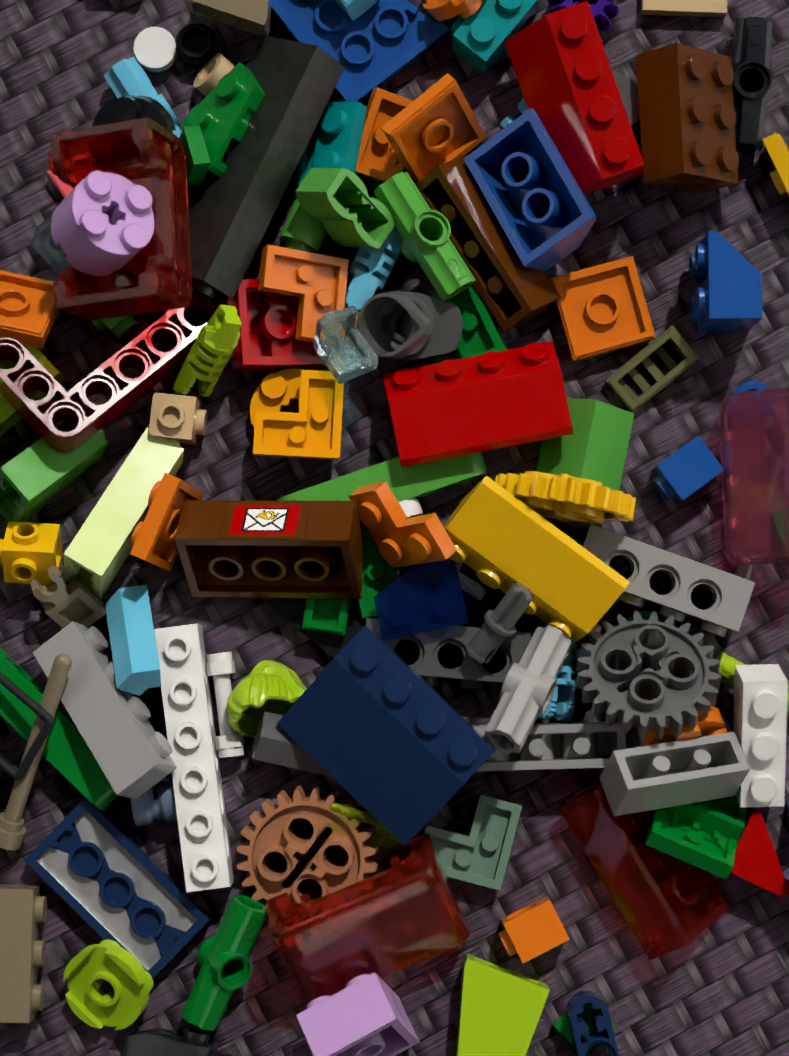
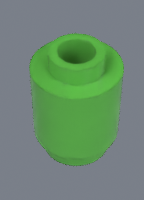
[279,199,327,254]

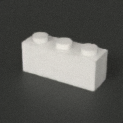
[733,664,788,807]

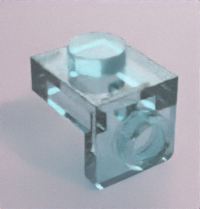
[313,306,379,384]

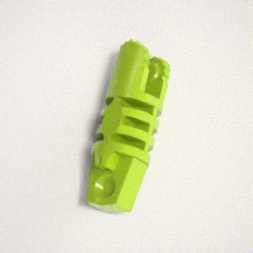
[173,304,241,397]

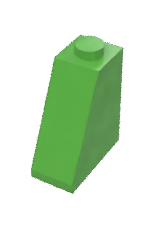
[0,420,108,522]

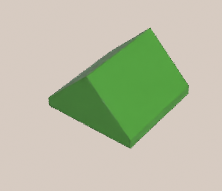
[535,398,634,491]

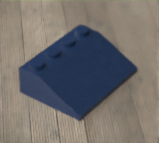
[277,626,496,846]

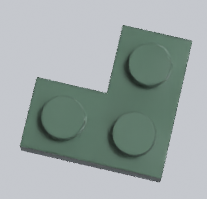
[416,794,522,891]

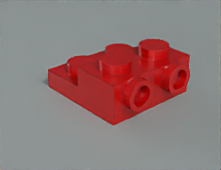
[220,279,324,371]

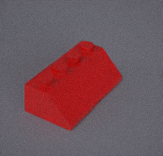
[505,0,645,195]
[383,341,573,467]

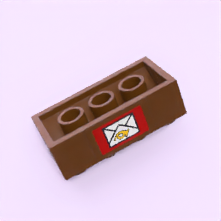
[175,500,363,599]

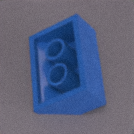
[464,108,597,271]

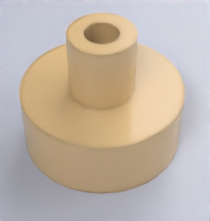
[193,53,234,97]

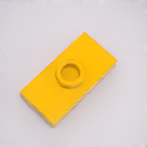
[762,133,789,195]

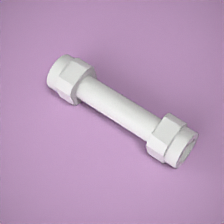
[206,652,245,758]

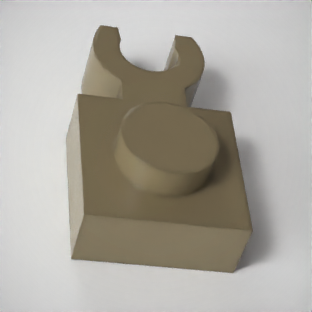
[30,565,106,628]

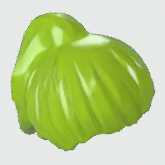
[226,660,307,738]

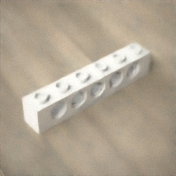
[154,623,234,893]

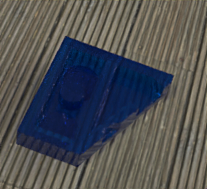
[374,558,469,642]

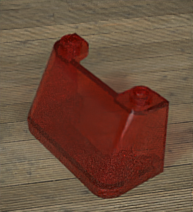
[267,833,470,1001]

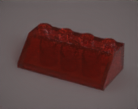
[559,781,730,960]

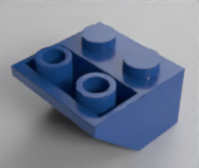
[689,231,762,333]

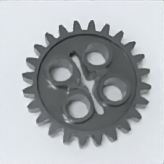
[576,611,721,739]

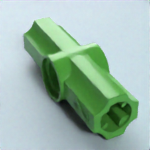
[374,171,476,301]

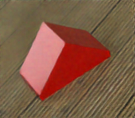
[731,808,789,898]

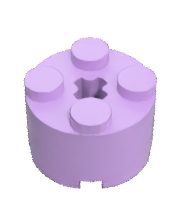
[51,171,155,276]

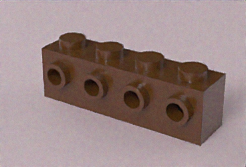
[416,155,560,332]

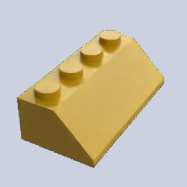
[444,476,630,644]

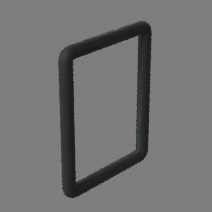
[0,672,54,780]

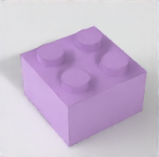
[296,972,420,1056]

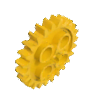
[495,471,636,524]

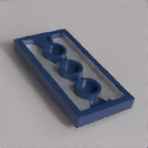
[24,797,211,979]

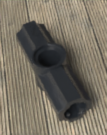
[731,16,773,153]

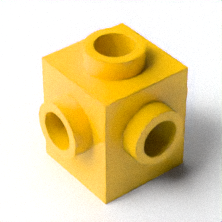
[0,522,63,585]

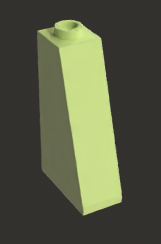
[64,427,184,600]

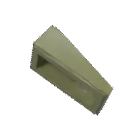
[606,325,700,413]

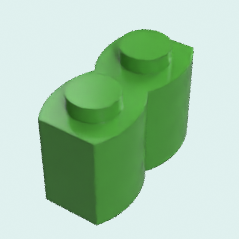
[295,168,395,249]

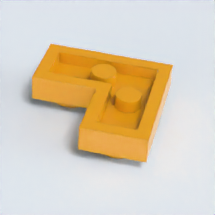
[253,370,345,460]

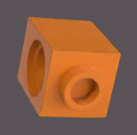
[498,896,570,963]

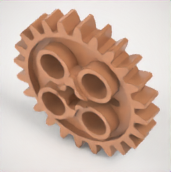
[236,786,379,929]

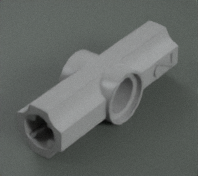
[484,625,572,754]

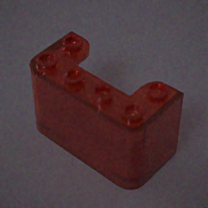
[48,117,192,321]

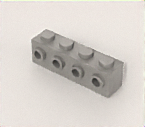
[33,621,177,799]

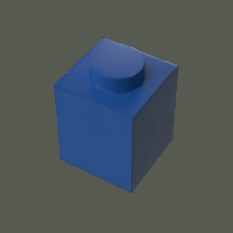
[652,435,724,504]

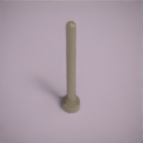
[0,654,72,850]

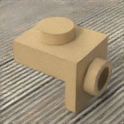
[149,393,207,445]

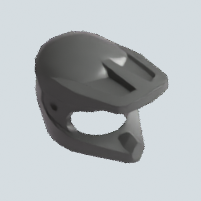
[357,291,463,360]

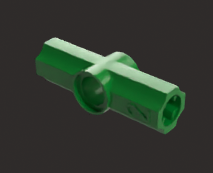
[181,894,269,1031]

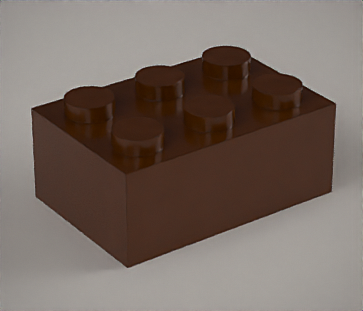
[636,43,739,194]

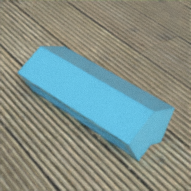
[105,585,161,696]

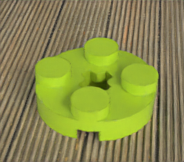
[63,939,153,1030]

